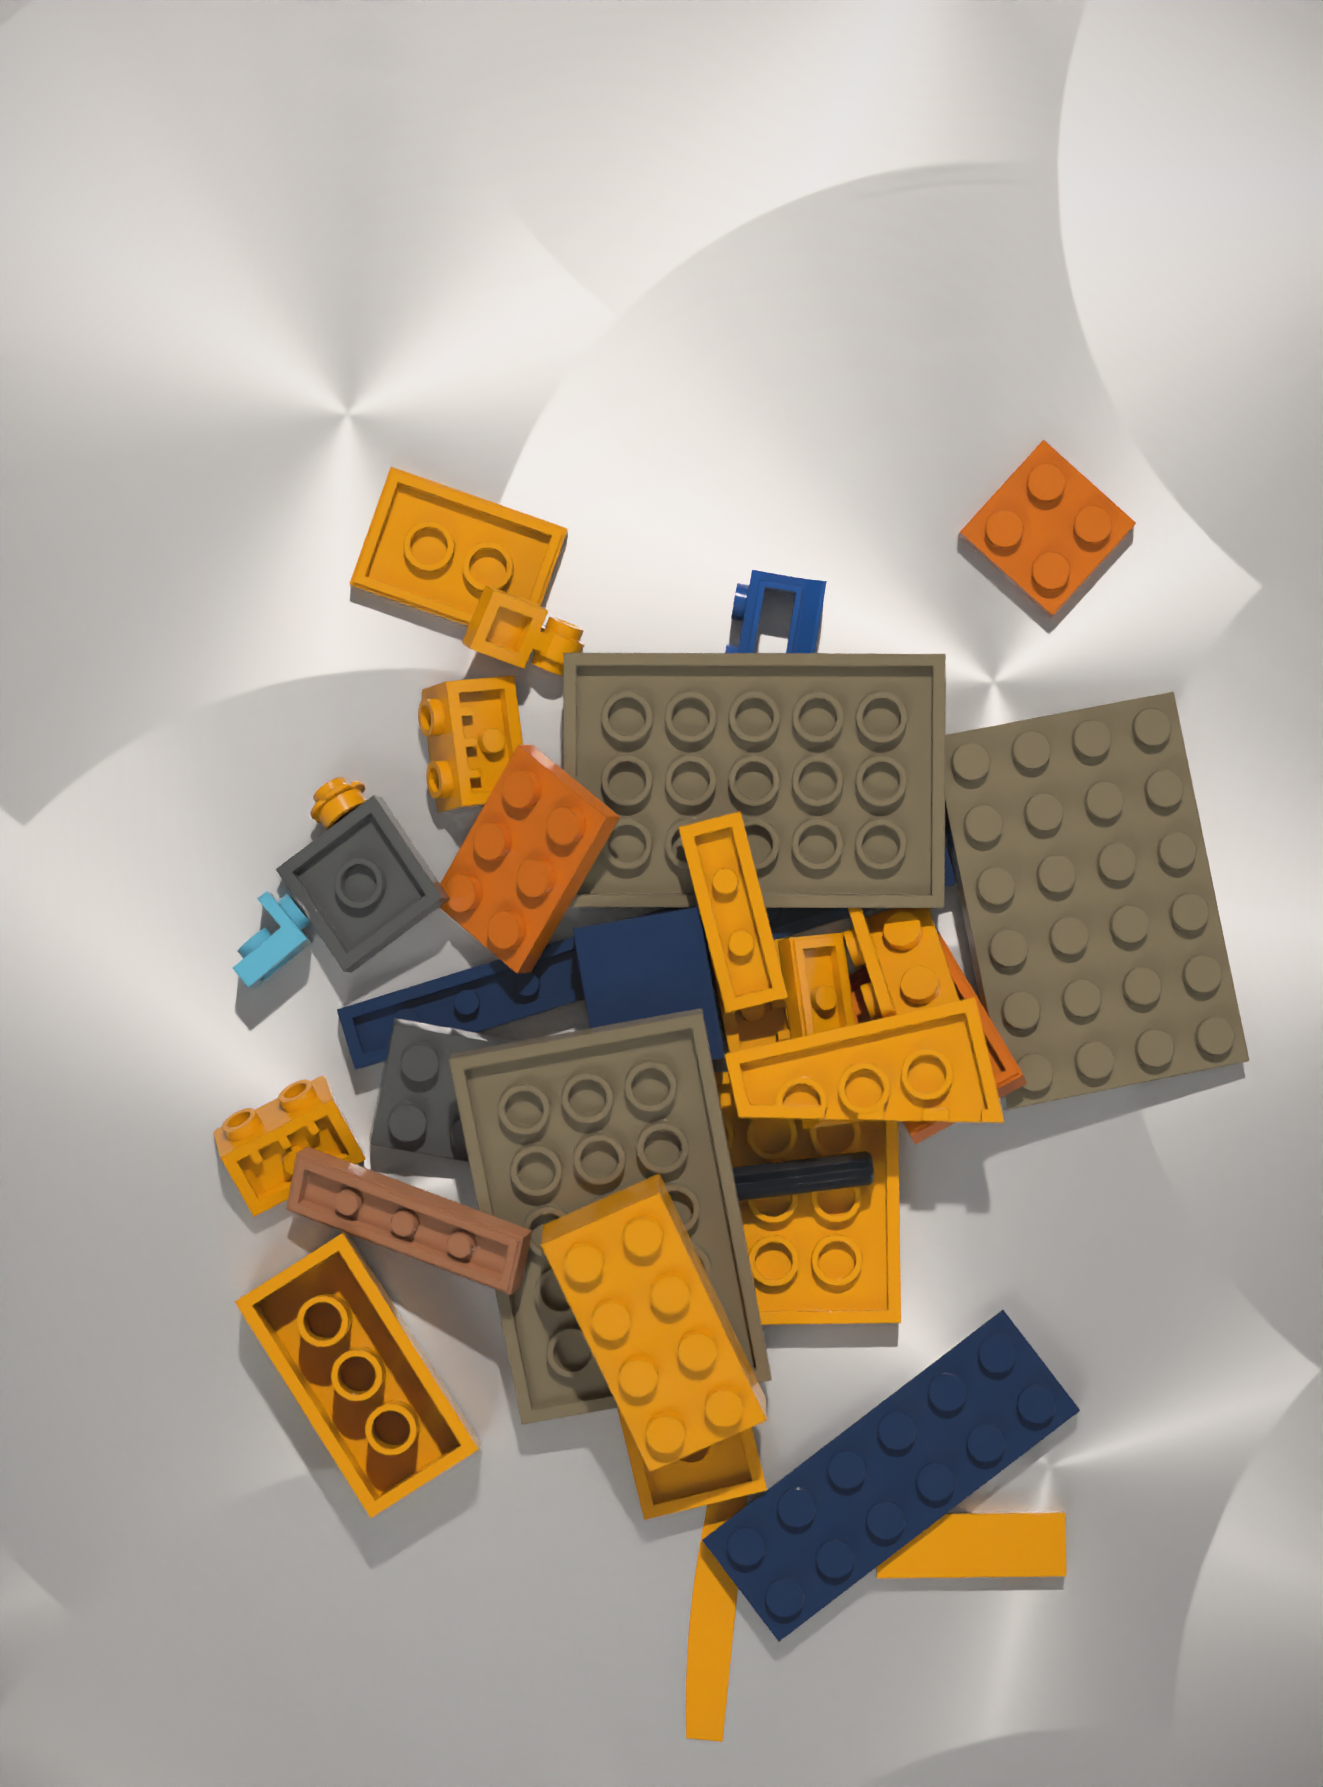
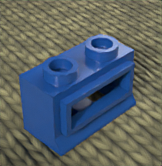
[725,570,827,653]

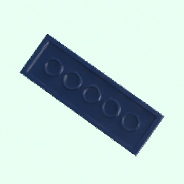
[702,1310,1080,1642]

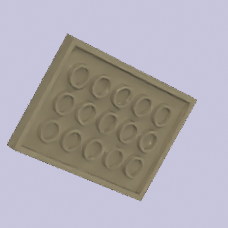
[563,653,946,908]
[945,692,1249,1111]
[449,1008,772,1425]

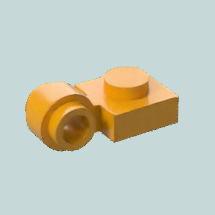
[462,585,585,676]

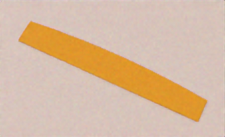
[686,1495,747,1742]

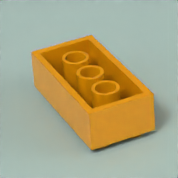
[541,1174,767,1472]
[235,1232,482,1518]

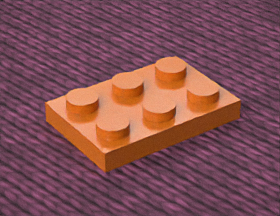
[439,744,620,974]

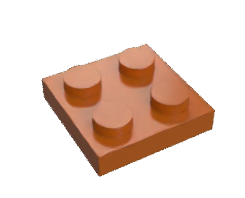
[958,439,1136,618]

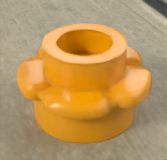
[310,777,367,830]

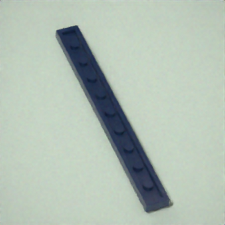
[337,845,957,1070]

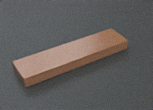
[286,1146,532,1295]

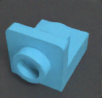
[233,891,312,990]

